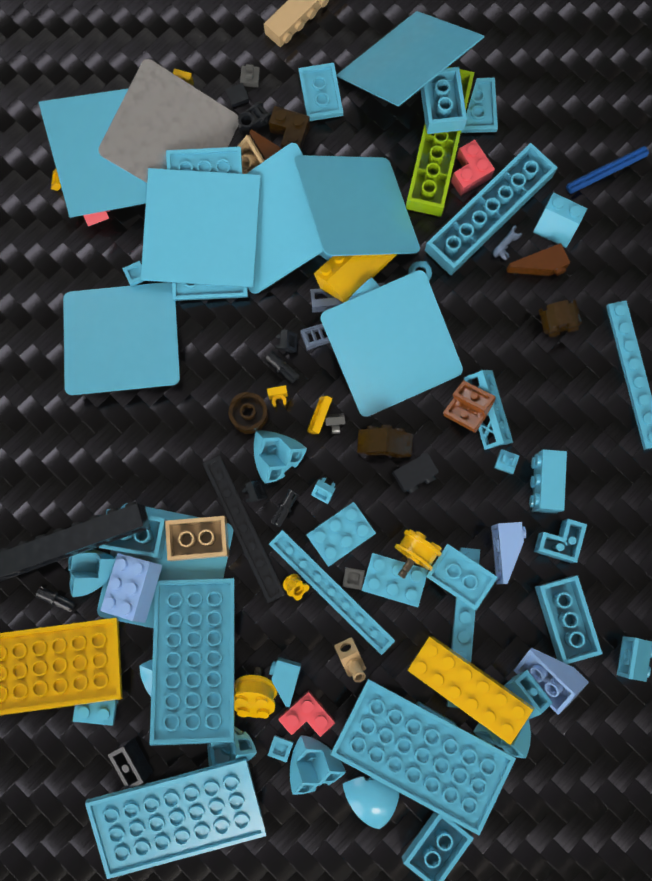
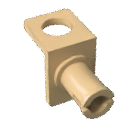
[334,638,366,682]

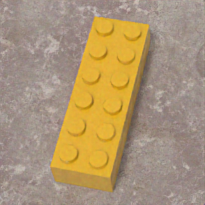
[407,636,535,745]

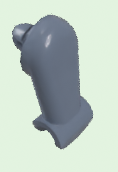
[493,226,522,260]

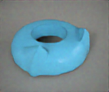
[408,261,432,280]

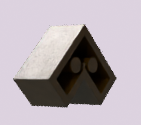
[269,106,310,152]
[357,425,413,458]

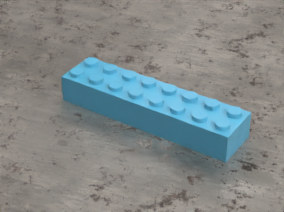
[425,143,558,275]

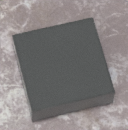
[342,567,365,590]

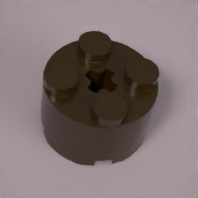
[539,300,582,337]
[229,392,268,434]

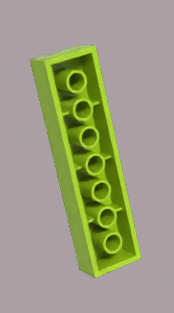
[406,67,475,217]

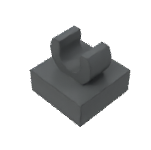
[240,64,260,87]
[325,413,345,434]

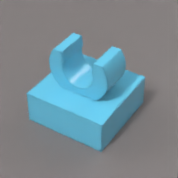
[494,449,519,474]
[311,478,336,504]

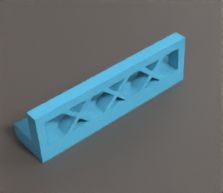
[464,370,513,450]

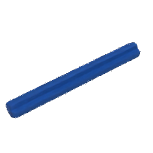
[566,146,649,194]

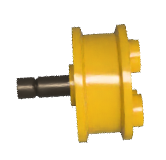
[395,529,442,579]
[234,667,277,718]

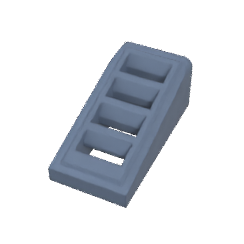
[300,324,330,351]

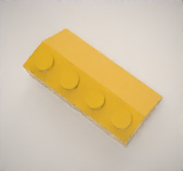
[314,254,397,303]

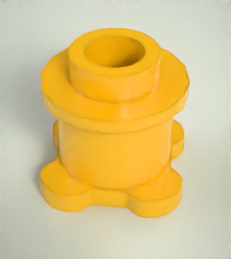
[283,574,309,600]

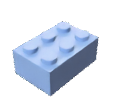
[100,553,162,623]

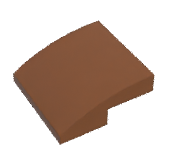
[443,380,496,433]

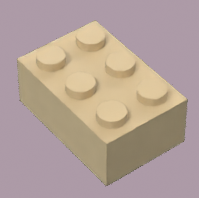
[165,516,229,561]

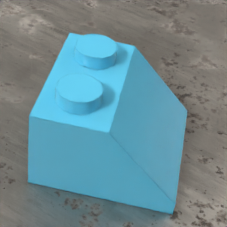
[533,192,587,248]
[617,636,652,682]
[269,658,301,707]

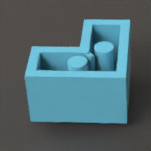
[534,519,587,563]

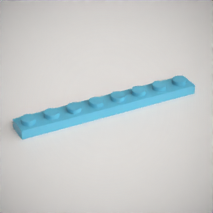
[606,301,652,450]
[269,530,395,655]
[447,548,480,708]

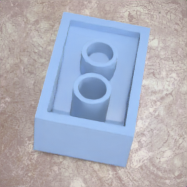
[491,522,526,584]
[514,648,589,715]

